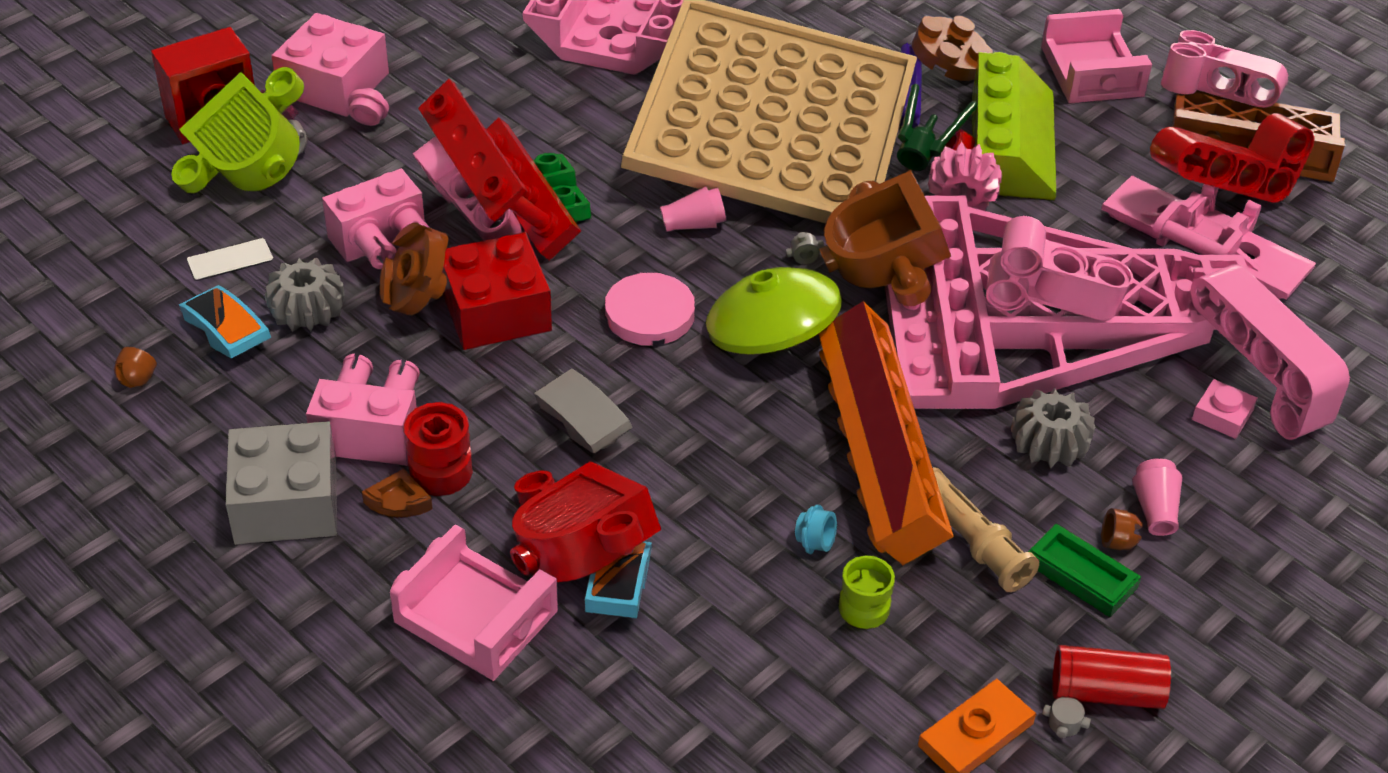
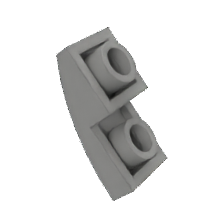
[534,369,632,453]

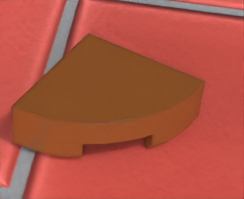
[362,468,433,517]

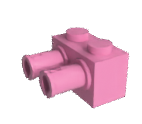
[322,168,430,269]
[306,354,420,466]

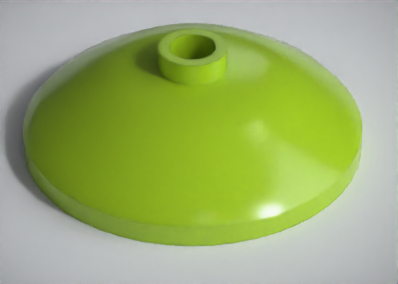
[706,267,842,354]

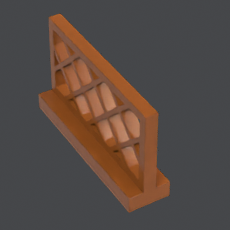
[1172,90,1345,182]

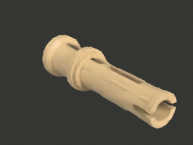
[933,467,1039,592]

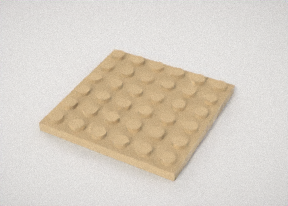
[621,0,917,223]

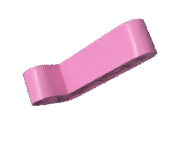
[1190,264,1350,440]

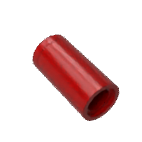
[1052,645,1171,709]

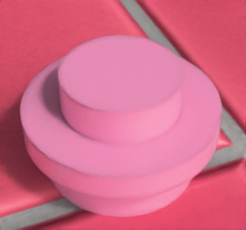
[348,88,389,126]

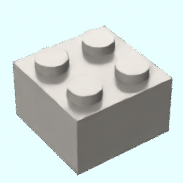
[226,421,337,545]

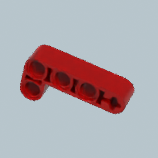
[1150,113,1315,203]

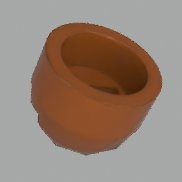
[114,347,157,388]
[1101,508,1143,550]

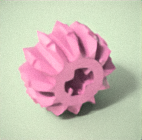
[928,141,1002,211]

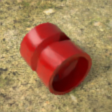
[404,402,473,496]

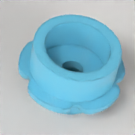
[795,505,837,554]

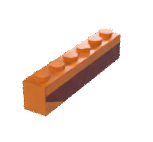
[819,301,954,565]

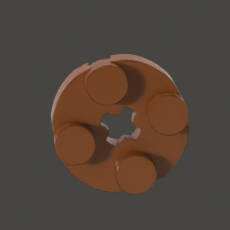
[912,16,993,81]
[380,223,448,316]

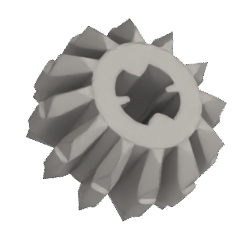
[265,258,345,332]
[1011,387,1095,469]

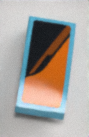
[179,285,271,358]
[585,541,652,618]

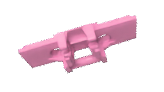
[1101,176,1316,300]

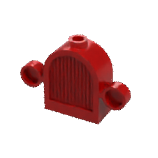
[510,461,661,582]

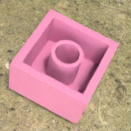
[271,13,389,117]

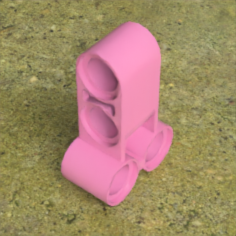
[1161,30,1288,108]
[412,136,522,241]
[986,216,1134,320]

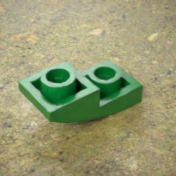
[533,153,591,222]

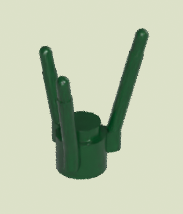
[897,84,977,171]

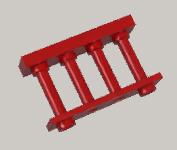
[418,79,581,260]

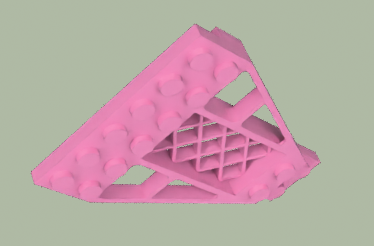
[885,196,1248,409]

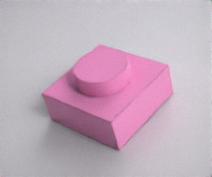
[1192,379,1258,439]

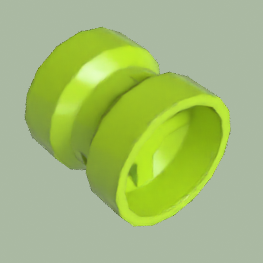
[839,555,895,629]

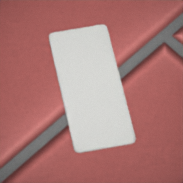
[187,238,273,280]

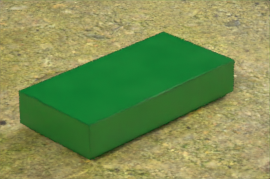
[1028,523,1141,617]

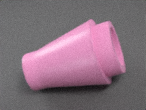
[660,186,726,232]
[1132,459,1182,536]

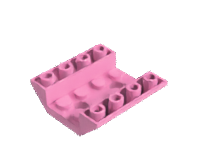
[522,0,683,75]

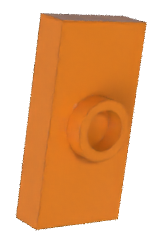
[918,678,1036,773]

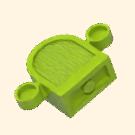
[171,67,304,193]

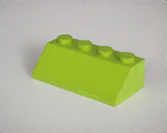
[972,52,1056,200]

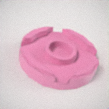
[605,273,695,346]

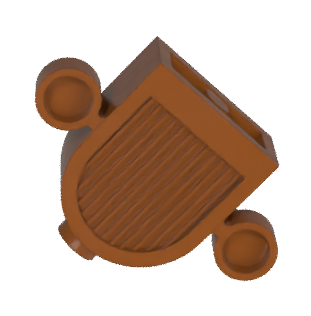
[819,170,952,306]

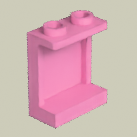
[1041,9,1152,103]
[390,525,558,681]

